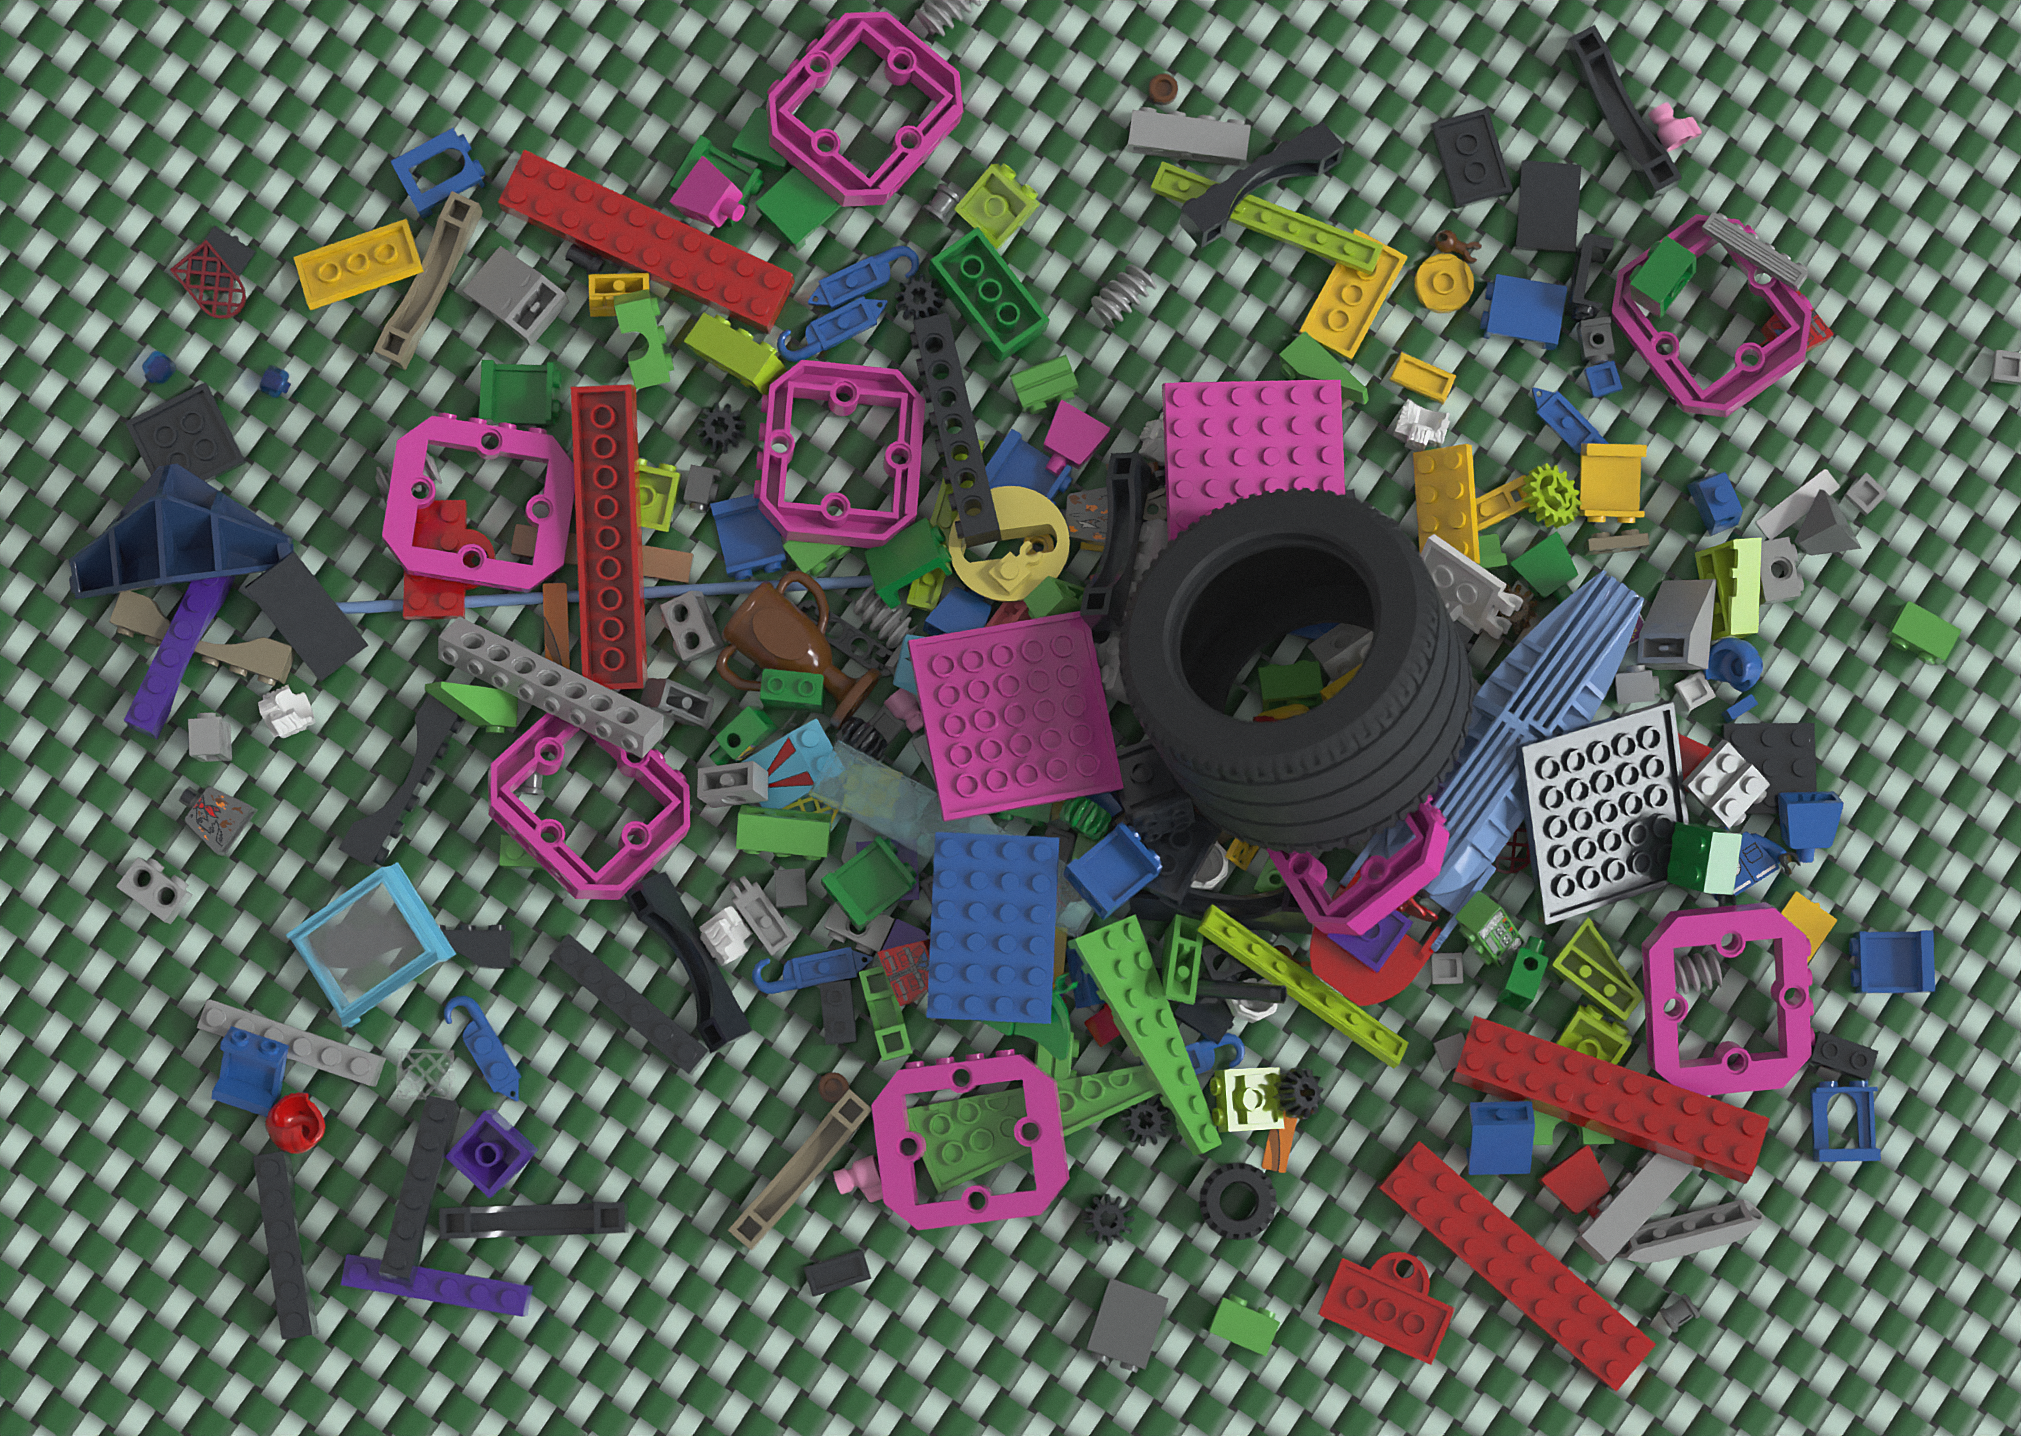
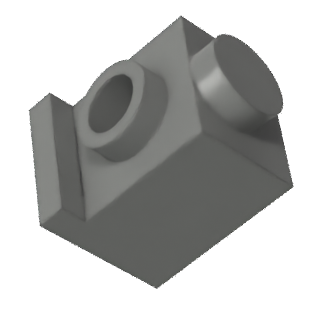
[1576,317,1615,365]
[683,464,722,513]

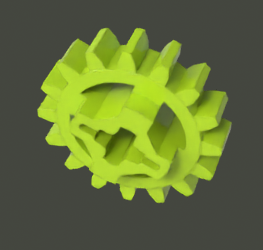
[1522,463,1582,529]

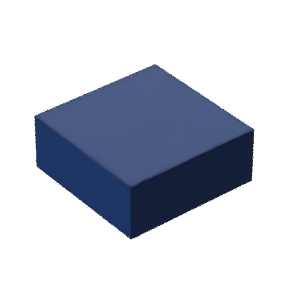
[1584,360,1623,399]
[1721,694,1758,723]

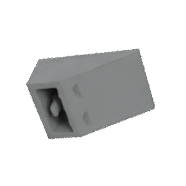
[463,246,569,347]
[1637,579,1716,670]

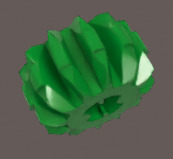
[1059,797,1112,841]

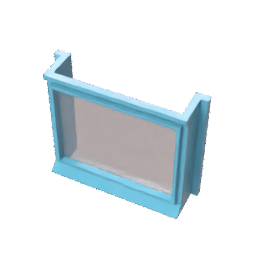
[286,862,456,1028]

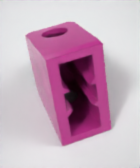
[669,156,745,228]
[1043,400,1111,477]

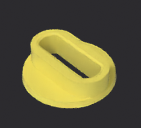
[949,486,1070,602]

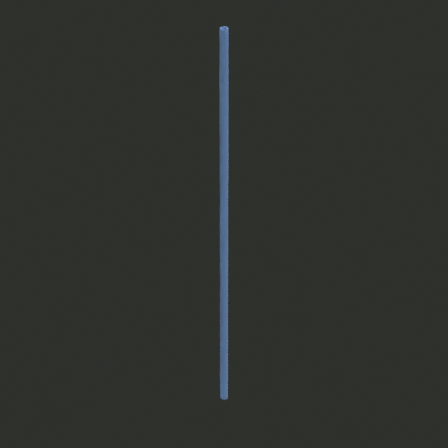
[336,575,912,614]

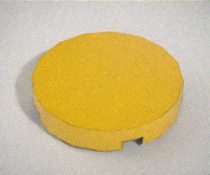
[1414,254,1474,313]

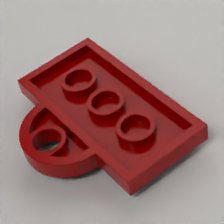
[403,500,496,620]
[1317,1252,1455,1365]

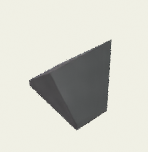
[1794,489,1862,556]

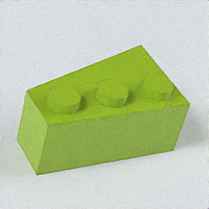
[684,312,788,395]
[1695,538,1762,641]
[1547,916,1644,1022]

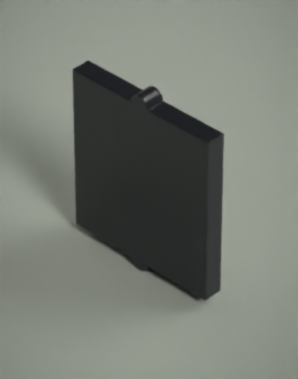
[186,226,256,295]
[1173,996,1235,1045]

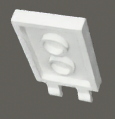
[1420,534,1523,640]

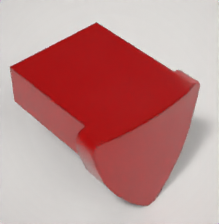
[1083,1003,1121,1048]

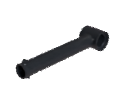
[1156,968,1287,1004]

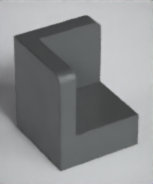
[774,868,809,909]

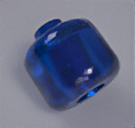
[142,351,177,384]
[258,365,291,398]

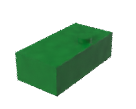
[928,227,1050,364]

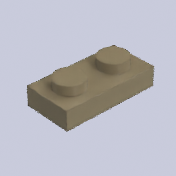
[1584,529,1650,556]

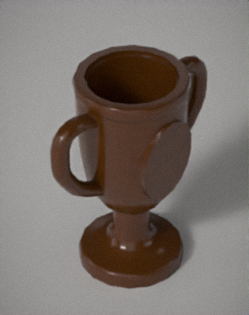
[716,571,883,730]

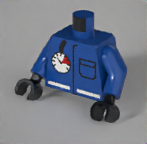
[1711,825,1801,907]

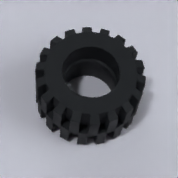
[1199,1162,1277,1240]

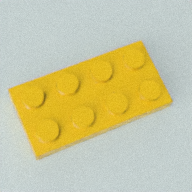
[294,219,424,310]
[1298,229,1408,361]
[1413,444,1480,564]

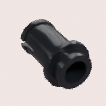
[565,243,605,275]

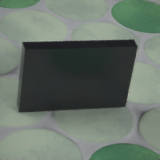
[1430,108,1513,209]
[1515,160,1581,254]

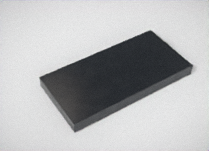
[245,550,368,682]

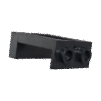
[1564,233,1615,323]

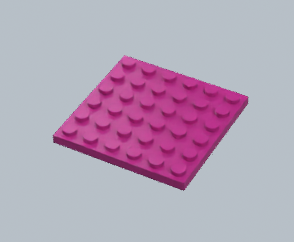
[1162,380,1345,542]
[907,611,1124,822]

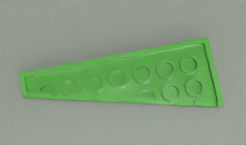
[1067,915,1222,1156]
[907,1065,1161,1194]

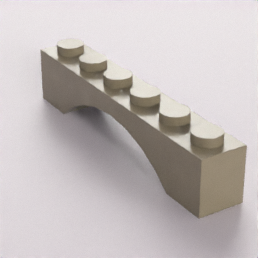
[373,191,483,371]
[109,591,296,686]
[728,1089,872,1250]

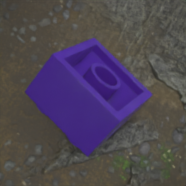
[445,1109,539,1198]

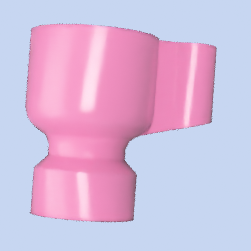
[1648,102,1702,152]
[884,688,924,734]
[833,1155,883,1203]

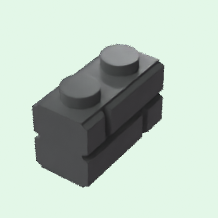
[640,678,714,727]

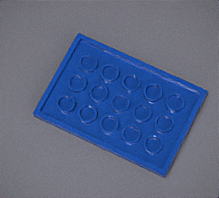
[927,832,1059,1024]

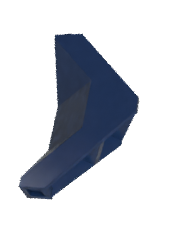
[69,464,295,599]

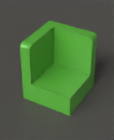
[1478,534,1507,572]

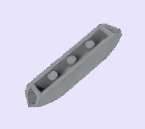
[1615,1199,1765,1263]

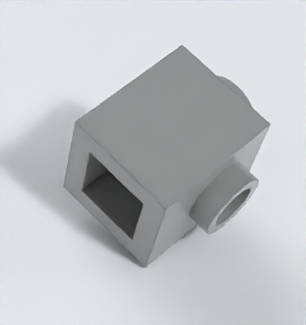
[1614,665,1660,704]

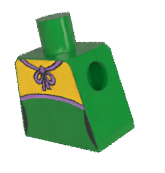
[709,705,779,766]

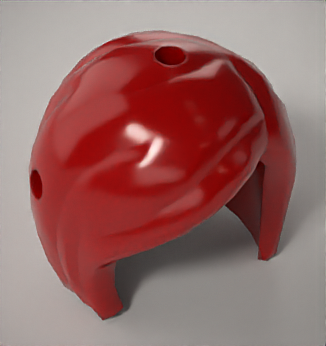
[265,1092,325,1154]

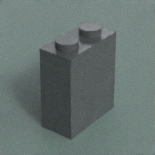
[1086,1278,1169,1373]

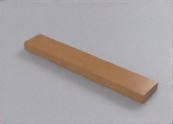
[511,524,694,584]

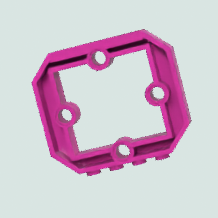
[766,12,963,207]
[1612,214,1813,417]
[754,360,925,548]
[382,413,575,593]
[488,713,690,900]
[1266,794,1450,936]
[1641,902,1815,1096]
[872,1049,1069,1230]

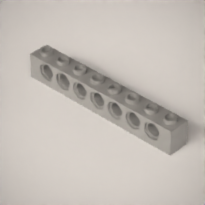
[438,617,664,758]

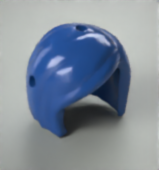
[1703,638,1763,692]

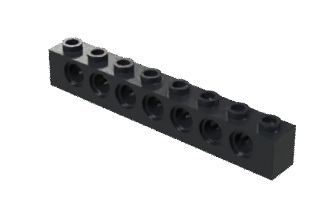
[910,312,1002,548]

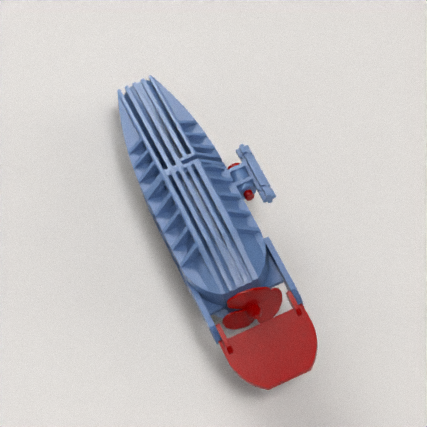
[1310,570,1644,1006]

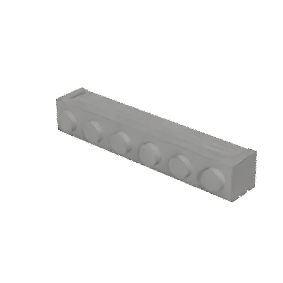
[1702,212,1808,291]

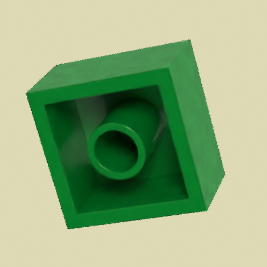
[1629,235,1696,319]
[1667,822,1743,895]

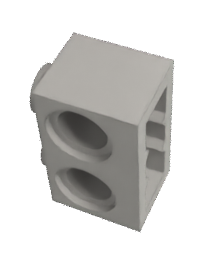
[660,591,724,661]
[188,713,232,762]
[116,857,193,924]

